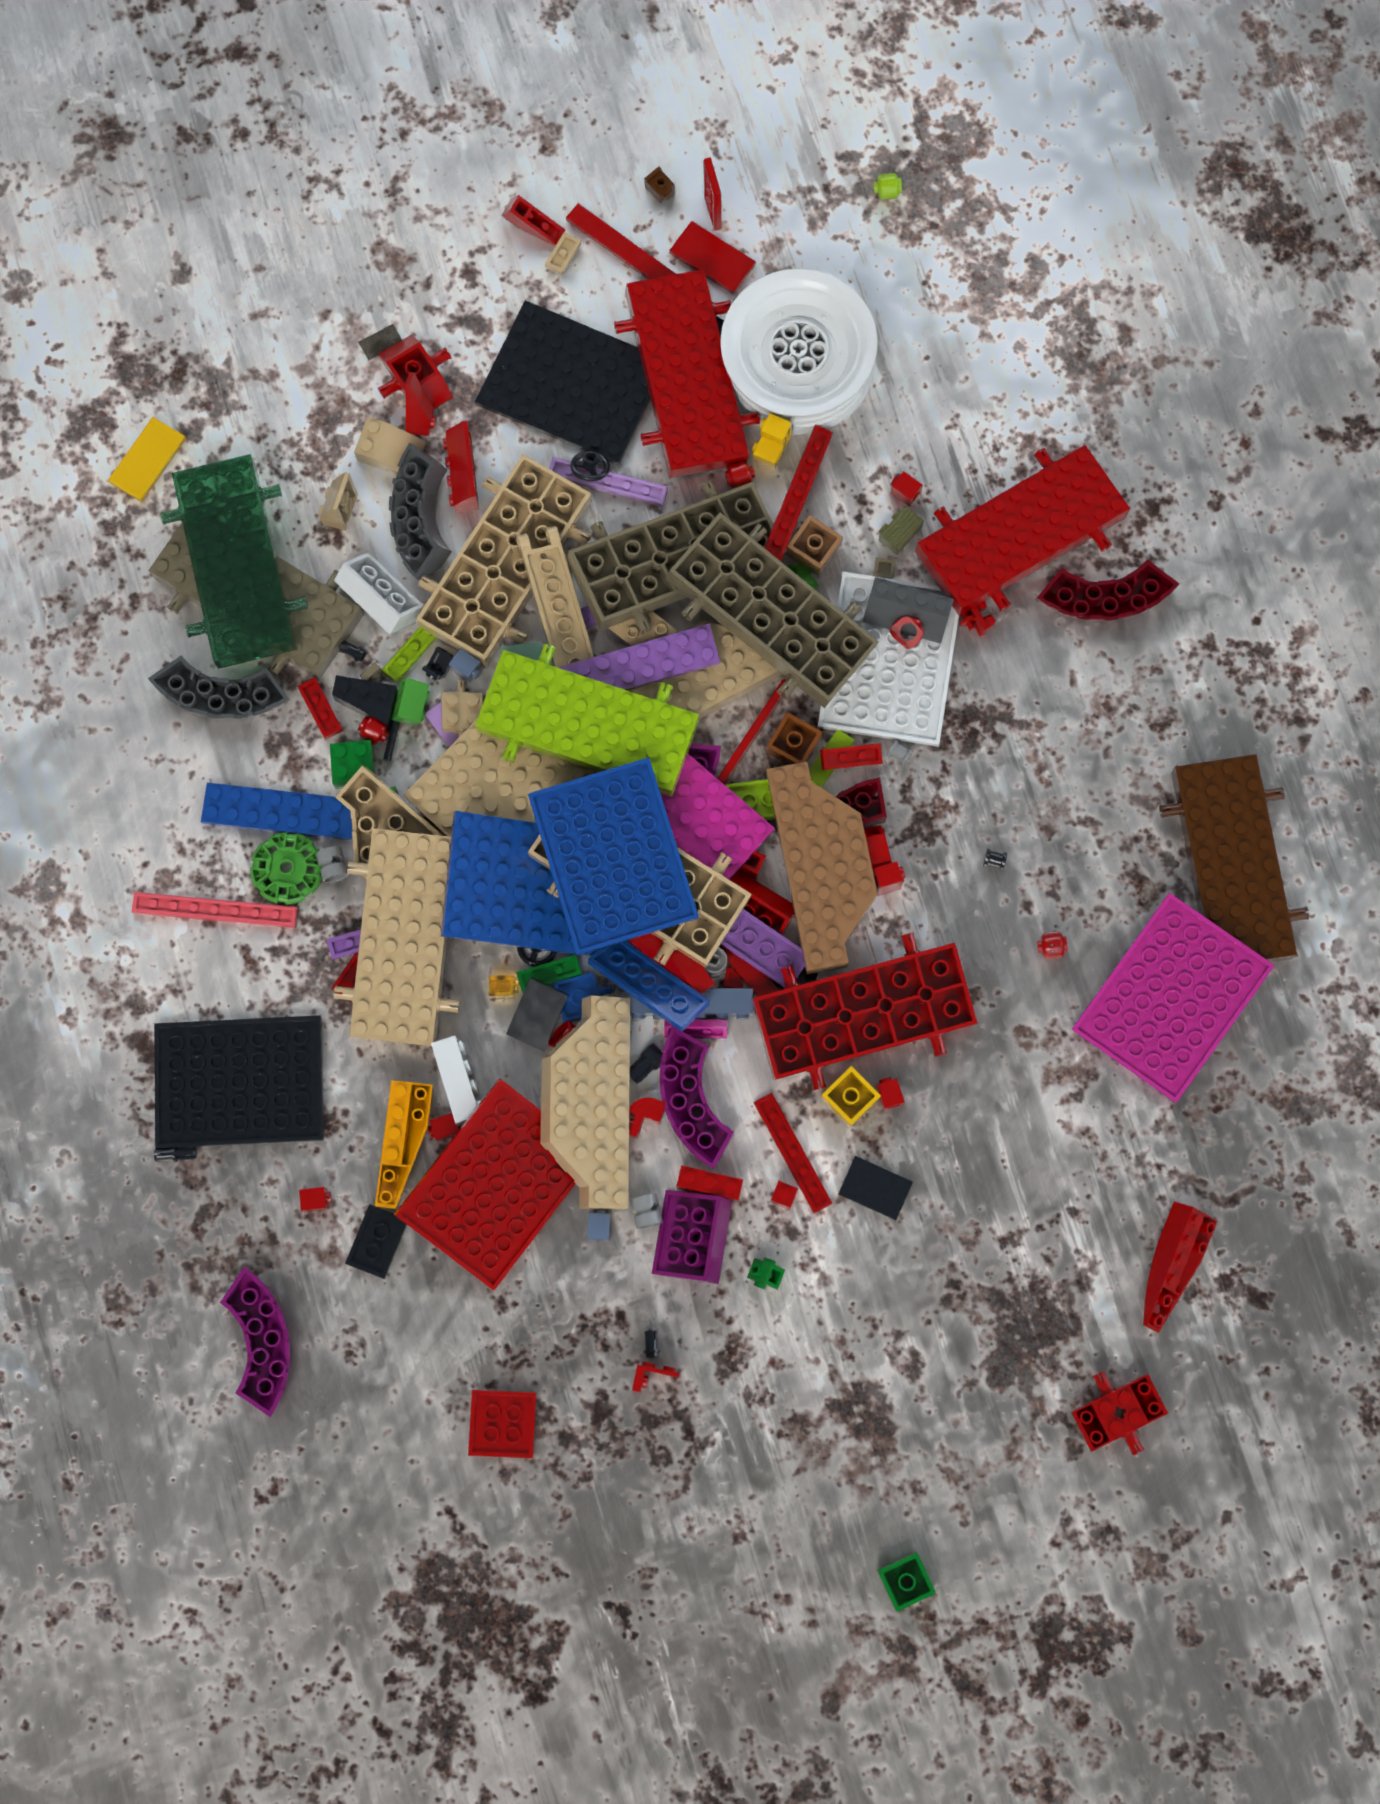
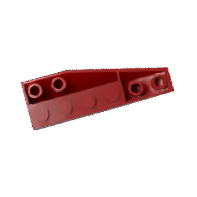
[629,933,715,994]
[1143,1201,1217,1333]

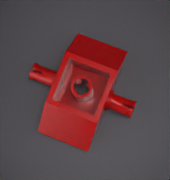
[378,334,453,409]
[1071,1370,1169,1456]

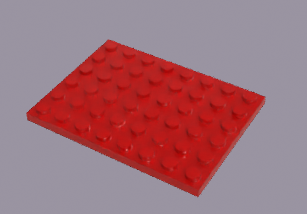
[394,1078,576,1291]

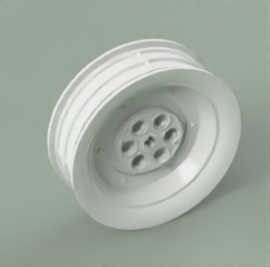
[721,269,878,435]

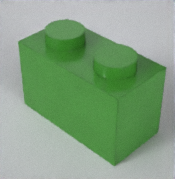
[391,678,430,726]

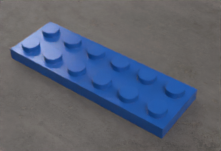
[588,941,710,1032]

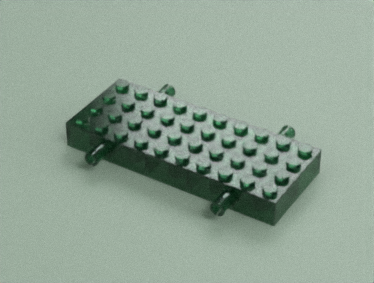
[160,454,308,669]

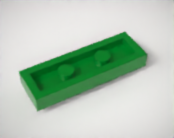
[516,954,582,993]

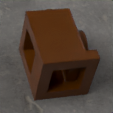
[644,167,675,203]

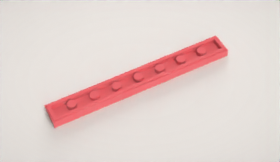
[131,892,298,928]

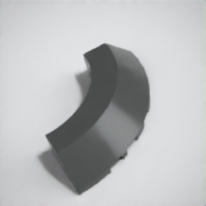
[389,443,452,580]
[148,655,290,719]

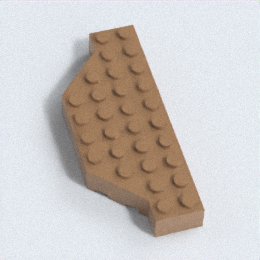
[766,762,877,975]

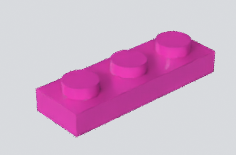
[664,1019,727,1038]

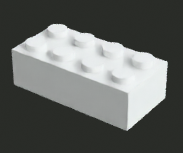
[334,553,424,634]
[431,1036,481,1128]

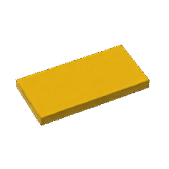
[108,417,186,503]

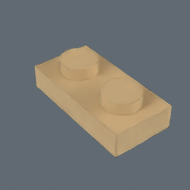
[545,232,582,276]

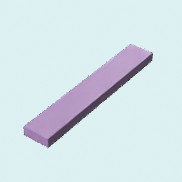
[549,457,668,507]

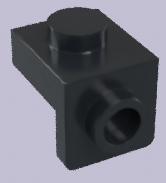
[422,647,454,680]

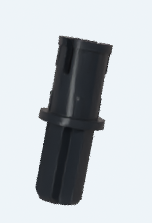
[154,1147,197,1163]

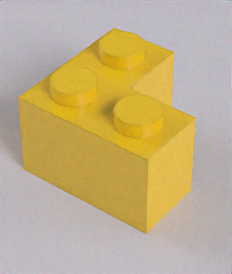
[751,413,792,469]

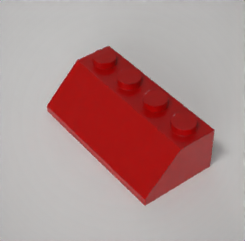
[443,421,479,513]
[730,870,795,936]

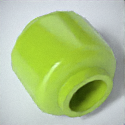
[873,173,902,200]

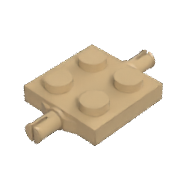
[441,680,483,737]

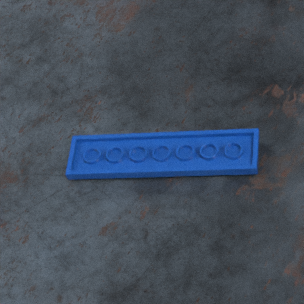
[201,782,353,841]

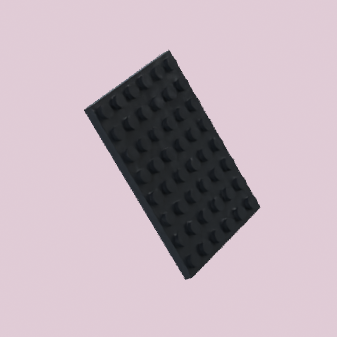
[475,300,650,465]
[154,1015,324,1149]

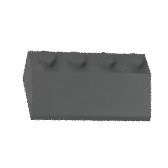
[863,577,954,644]

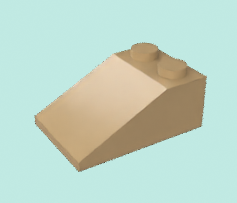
[354,417,427,473]
[318,472,358,531]

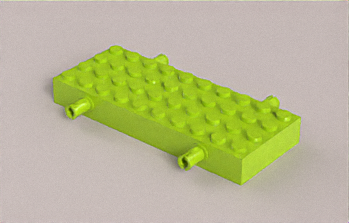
[475,644,699,797]

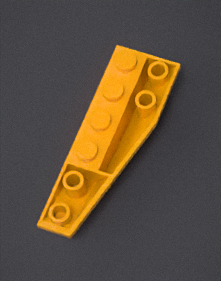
[375,1080,433,1209]

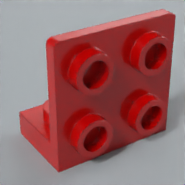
[632,1361,680,1393]

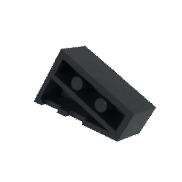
[332,675,398,730]

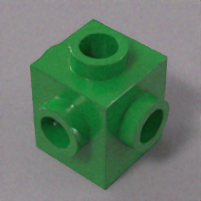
[747,1257,785,1290]

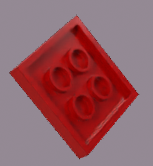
[468,1390,537,1458]

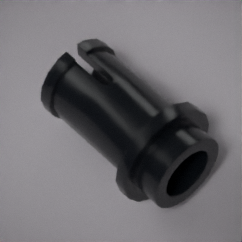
[339,640,366,662]
[644,1330,660,1358]

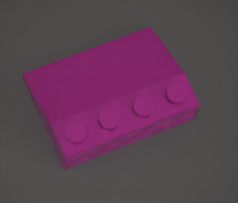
[651,1190,732,1285]

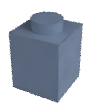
[449,648,482,683]
[587,1209,611,1241]

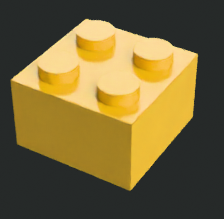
[820,1066,881,1128]

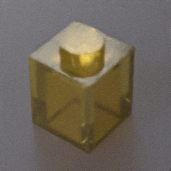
[489,975,519,1000]

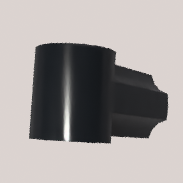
[629,1043,663,1085]

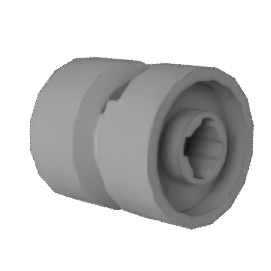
[316,846,349,883]
[703,948,728,978]
[630,1193,663,1229]

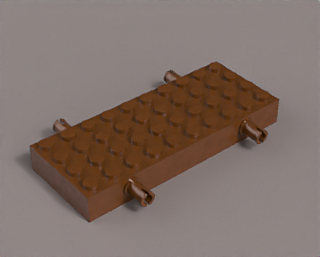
[1159,754,1309,962]

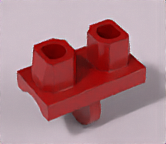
[959,601,996,637]

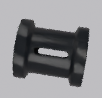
[983,848,1007,871]

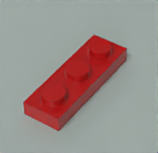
[297,677,343,740]
[820,743,883,770]

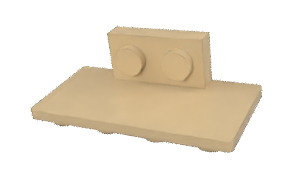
[608,611,679,646]

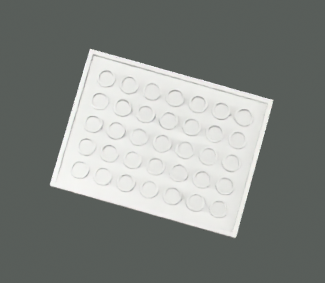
[817,572,959,747]

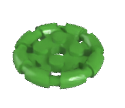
[250,832,322,905]

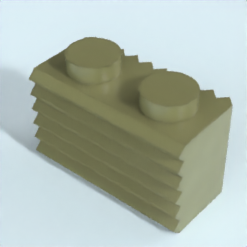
[879,506,924,555]

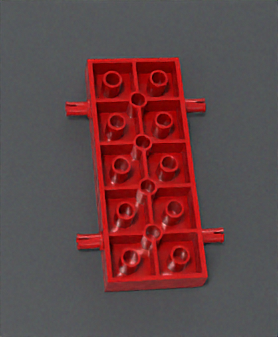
[614,269,760,479]
[915,445,1131,616]
[751,932,978,1090]

